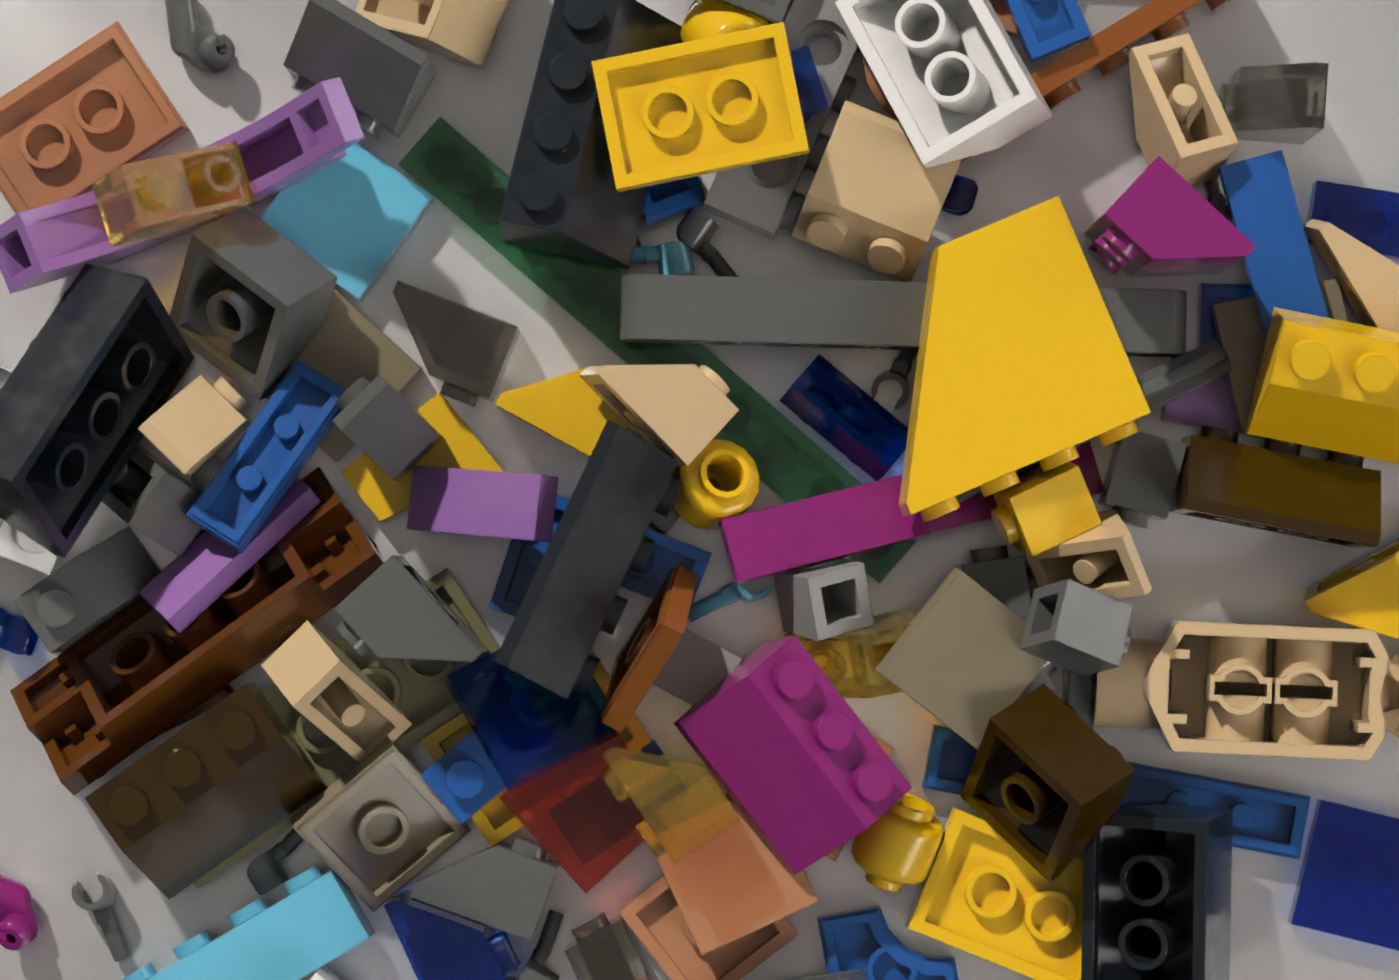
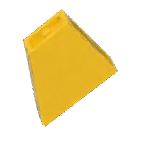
[899,196,1151,523]

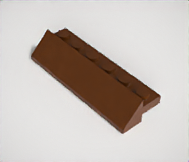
[10,467,384,795]

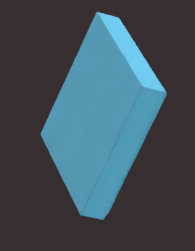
[260,143,434,301]

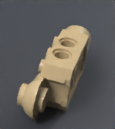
[1094,620,1399,761]

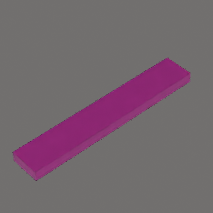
[718,441,1104,585]

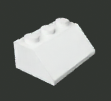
[835,0,1053,168]

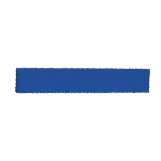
[921,724,1311,859]

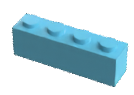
[121,864,375,980]

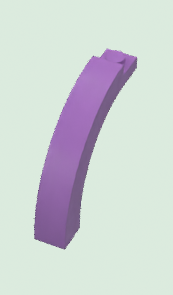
[0,77,365,294]

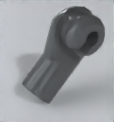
[165,0,235,73]

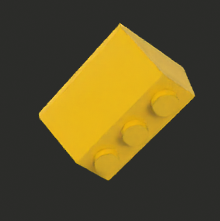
[1245,307,1399,464]

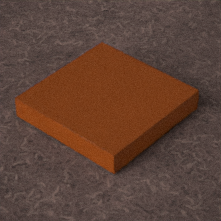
[600,564,698,733]

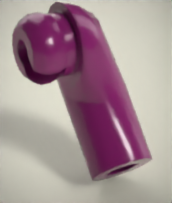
[0,874,39,951]

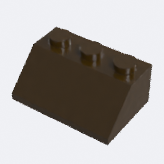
[1169,426,1381,548]
[85,682,328,900]

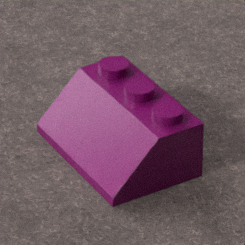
[1084,156,1256,277]
[673,635,912,874]

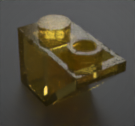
[92,141,255,247]
[784,609,916,698]
[600,745,741,864]

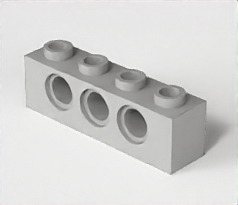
[704,0,863,240]

